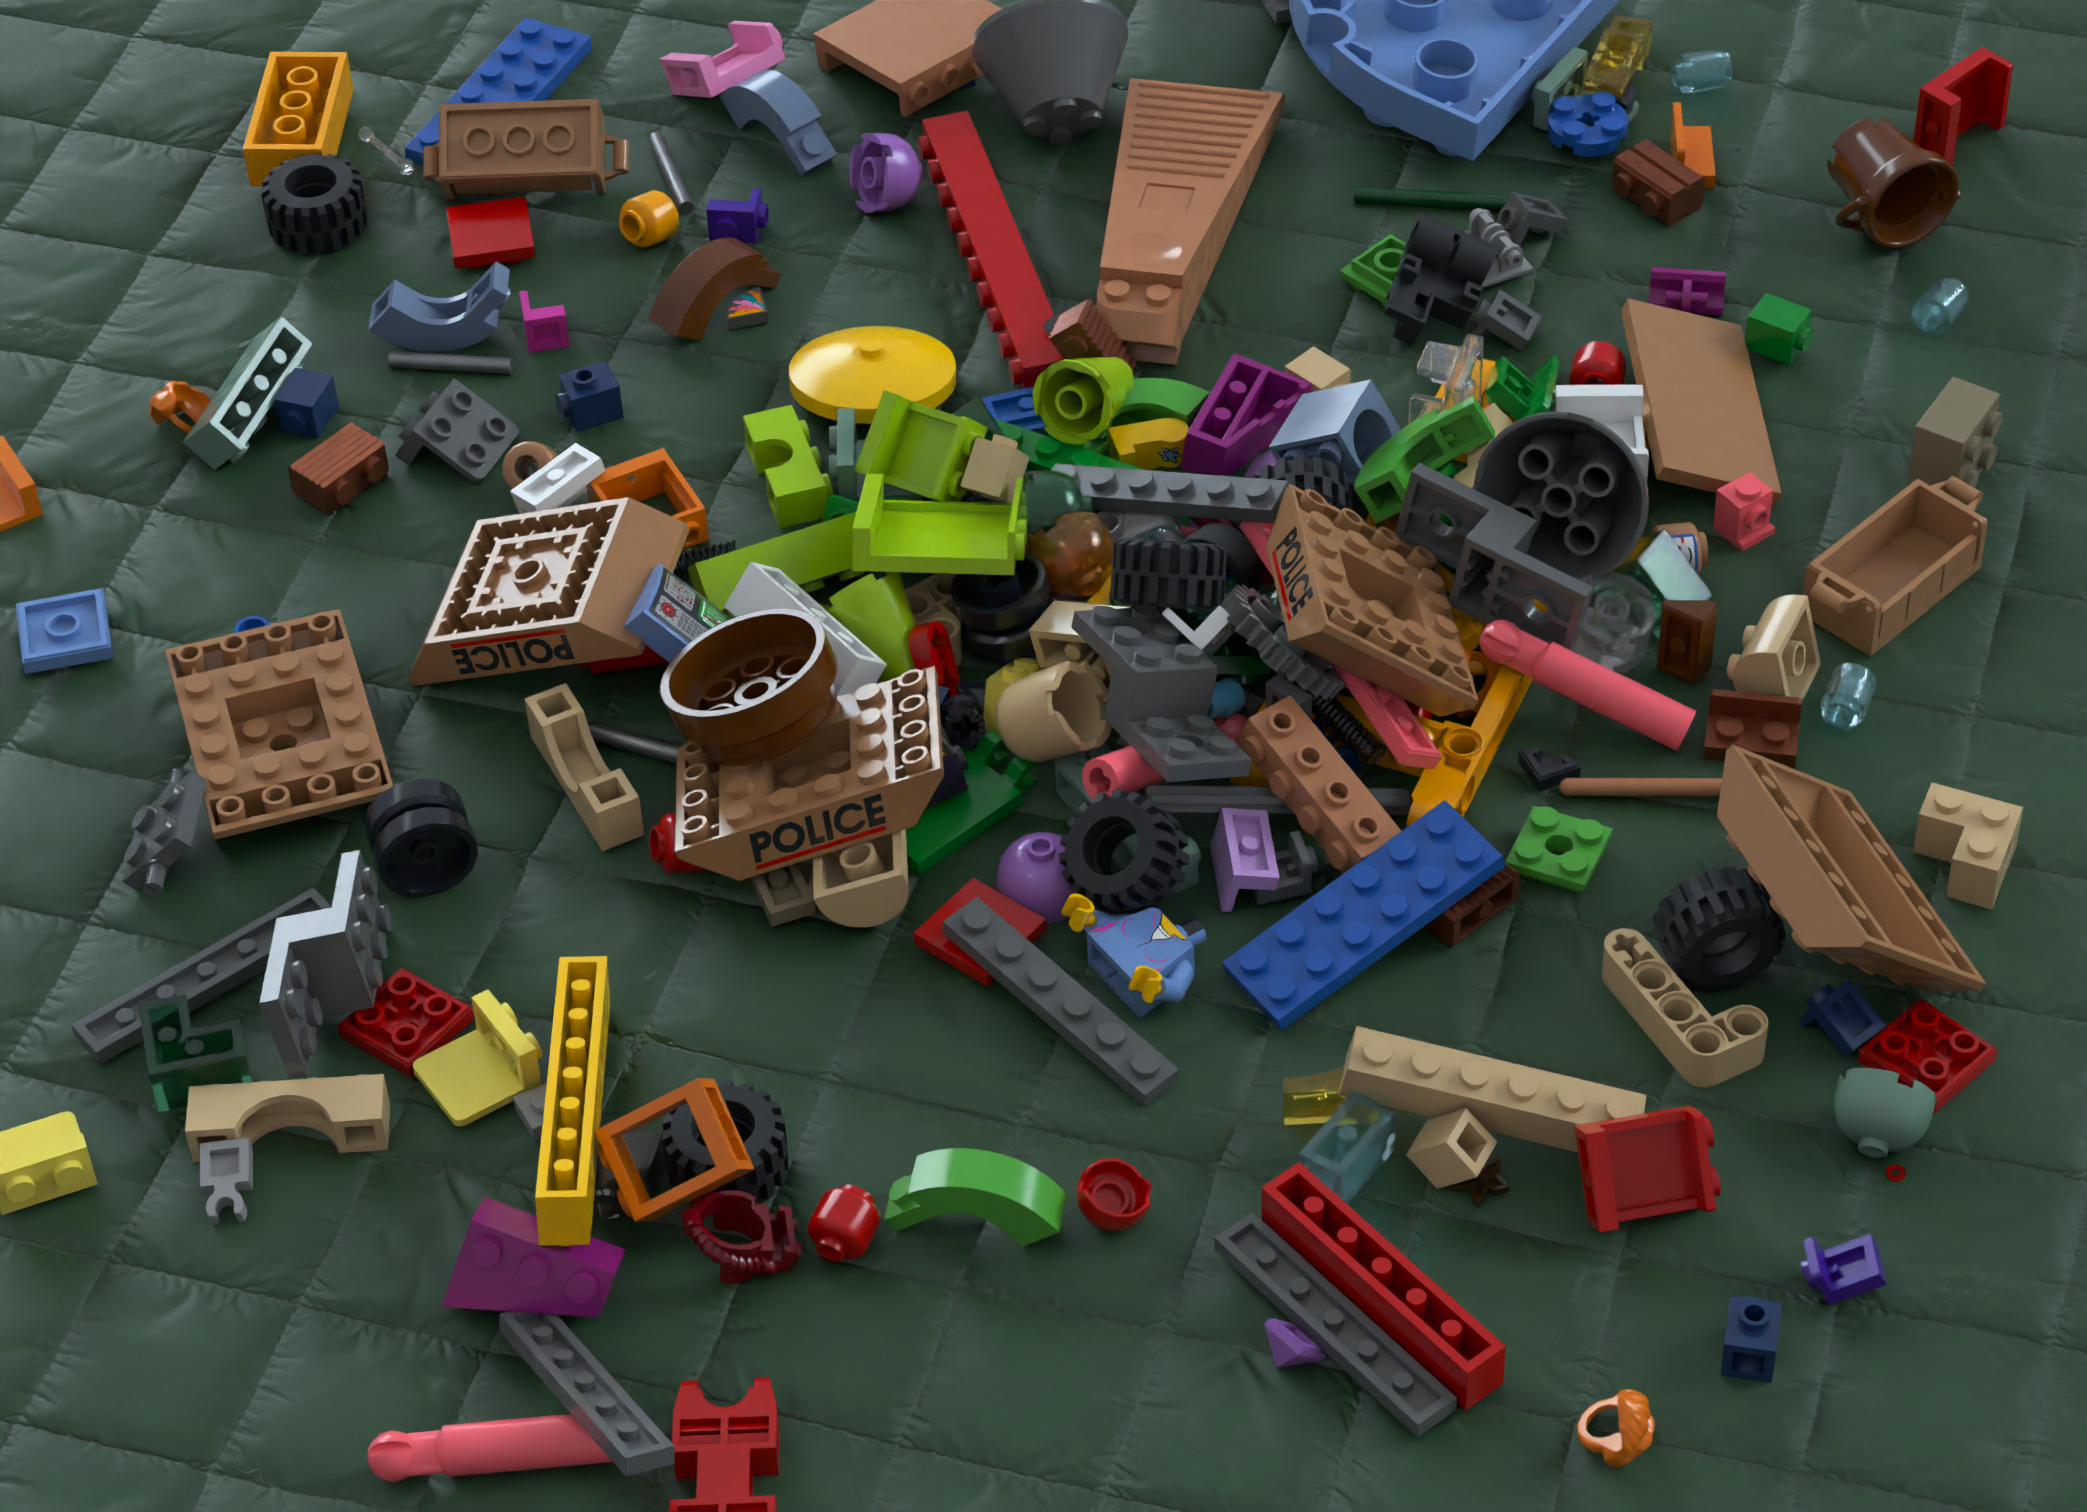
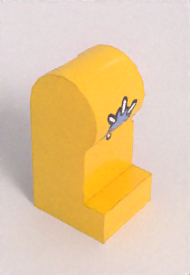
[1108,418,1189,470]

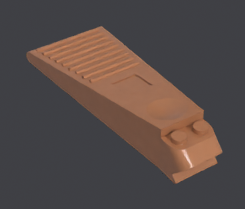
[1096,78,1285,365]

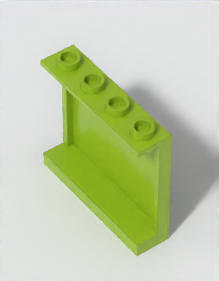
[852,474,1031,575]

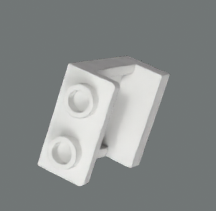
[1554,384,1649,483]

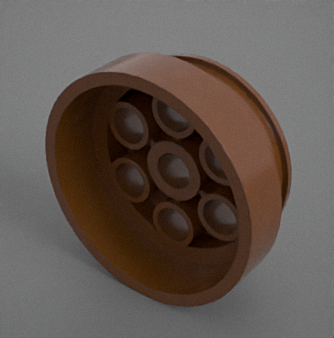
[660,608,838,766]

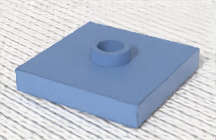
[16,588,113,674]

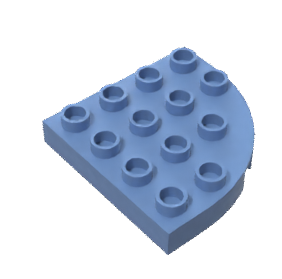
[1289,0,1620,161]

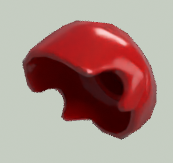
[1076,1158,1151,1231]

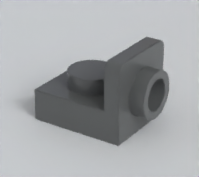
[1496,192,1568,246]
[1469,289,1542,351]

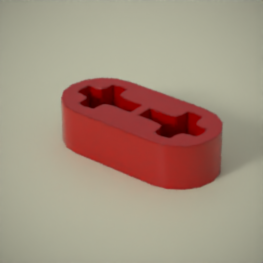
[908,621,960,698]

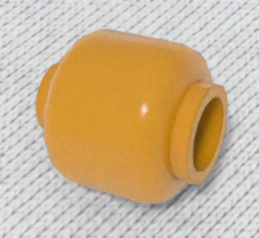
[619,190,679,248]

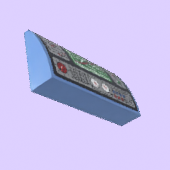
[624,563,731,663]

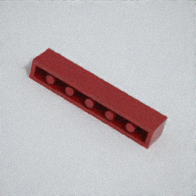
[1261,1162,1506,1411]

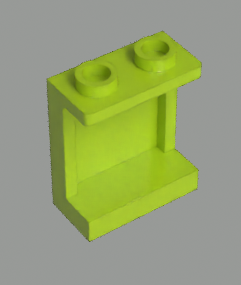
[854,390,988,502]

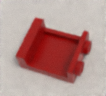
[1913,47,2013,164]
[1574,1106,1721,1232]

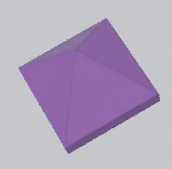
[1264,1318,1327,1368]

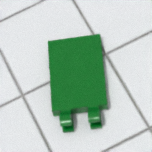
[906,730,1038,875]

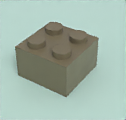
[1907,377,2003,501]

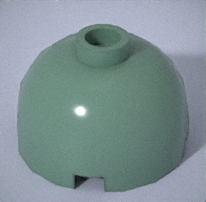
[1833,1068,1936,1158]

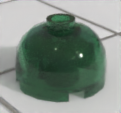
[1025,470,1094,559]

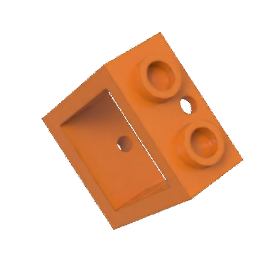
[586,448,709,550]
[595,1078,754,1222]

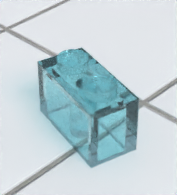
[1299,1090,1396,1205]

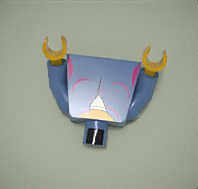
[1061,893,1206,1018]

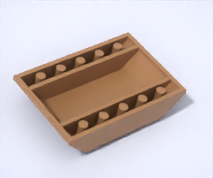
[1717,745,1986,991]

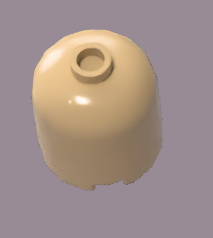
[996,661,1112,763]

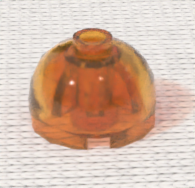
[1026,512,1114,598]

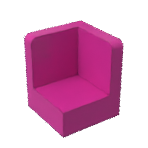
[519,290,570,353]

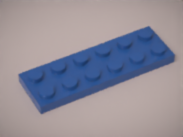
[404,17,592,165]
[1222,800,1506,1031]

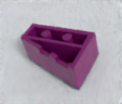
[1180,353,1312,476]
[441,1197,626,1317]

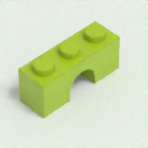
[743,405,833,529]

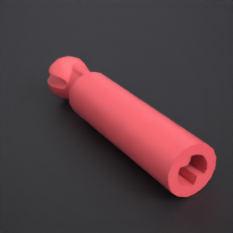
[1479,620,1697,751]
[1082,713,1248,801]
[368,1414,612,1482]

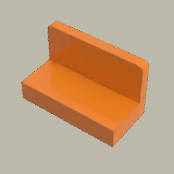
[1670,102,1716,188]
[0,436,43,532]

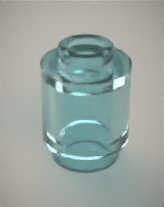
[1671,49,1732,94]
[1912,278,1968,335]
[1821,663,1877,730]

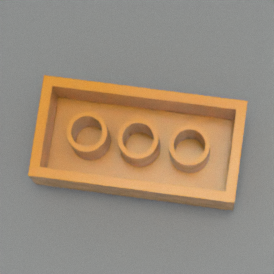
[243,52,354,186]

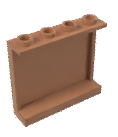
[813,0,1002,117]

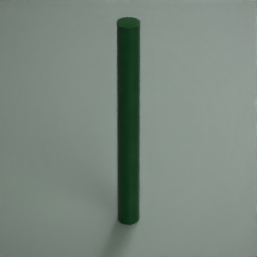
[1354,186,1509,211]

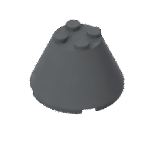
[972,0,1128,145]
[1472,412,1649,583]

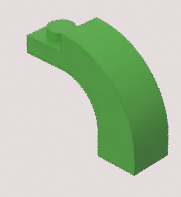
[1071,378,1210,455]
[1354,396,1495,524]
[884,1148,1068,1247]

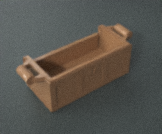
[424,99,629,199]
[1803,476,1988,657]

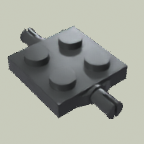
[122,769,206,896]

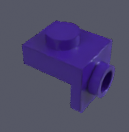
[706,188,769,244]
[1801,1234,1887,1305]

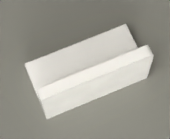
[510,443,606,514]
[1162,605,1236,656]

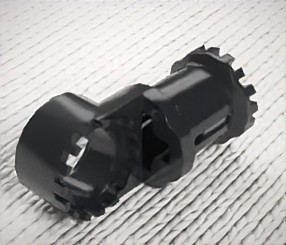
[941,683,986,747]

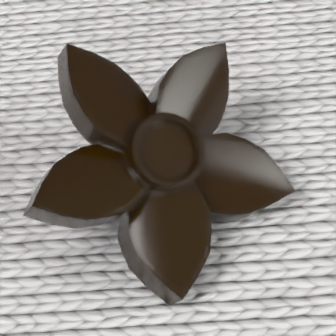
[1449,1158,1510,1208]

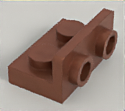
[1703,689,1802,768]

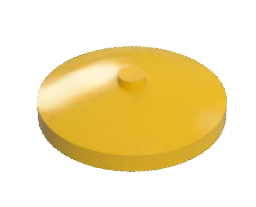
[789,326,956,424]

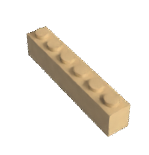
[1339,1026,1647,1152]

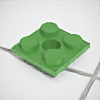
[1340,234,1406,307]
[1505,806,1613,892]

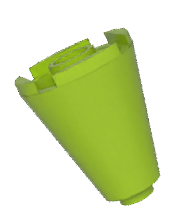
[1032,357,1134,445]
[821,572,916,682]

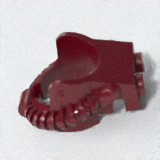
[682,1190,801,1284]

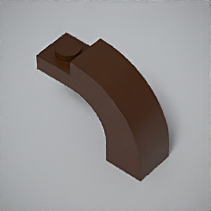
[648,237,782,340]

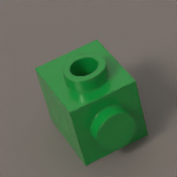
[1745,293,1814,365]

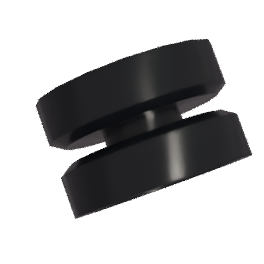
[950,552,1054,661]
[364,779,478,897]

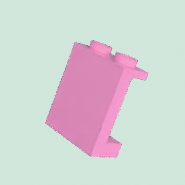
[659,21,786,98]

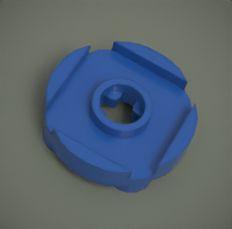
[1548,91,1628,157]

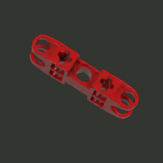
[669,1377,780,1512]

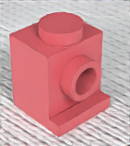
[1713,472,1775,552]

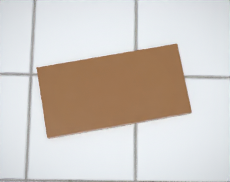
[1621,298,1782,506]

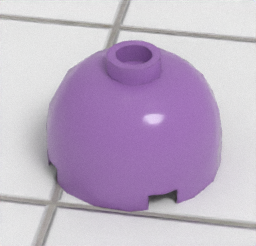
[849,133,923,213]
[996,832,1075,925]

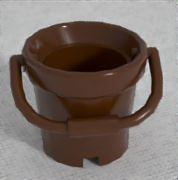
[1827,117,1961,248]

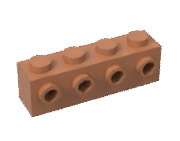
[1237,695,1401,874]

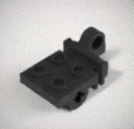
[1384,212,1496,346]

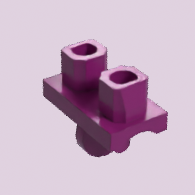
[1648,267,1726,315]

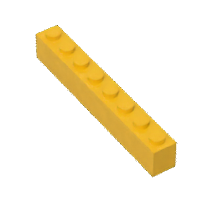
[535,956,610,1246]

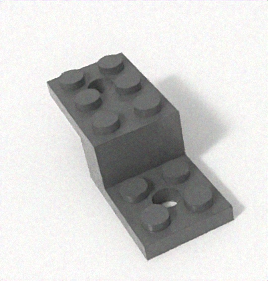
[1395,463,1593,652]
[1071,605,1252,782]
[259,850,392,1079]

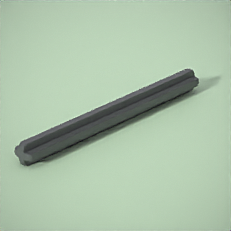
[1143,785,1411,816]

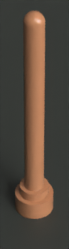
[1559,778,1722,797]

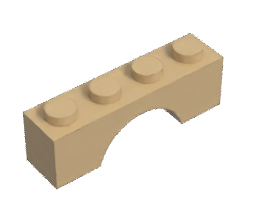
[524,683,644,851]
[185,1074,390,1163]

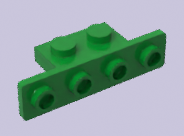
[1485,354,1560,421]

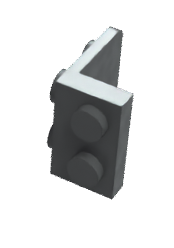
[395,378,519,483]

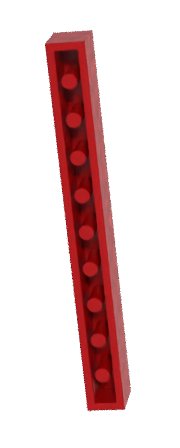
[917,111,1064,389]

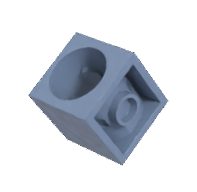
[1269,379,1401,505]

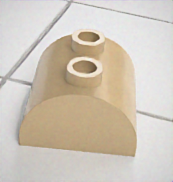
[1727,594,1821,700]
[813,829,909,928]

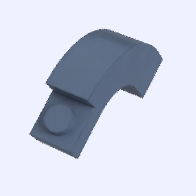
[719,70,837,176]
[368,262,511,352]

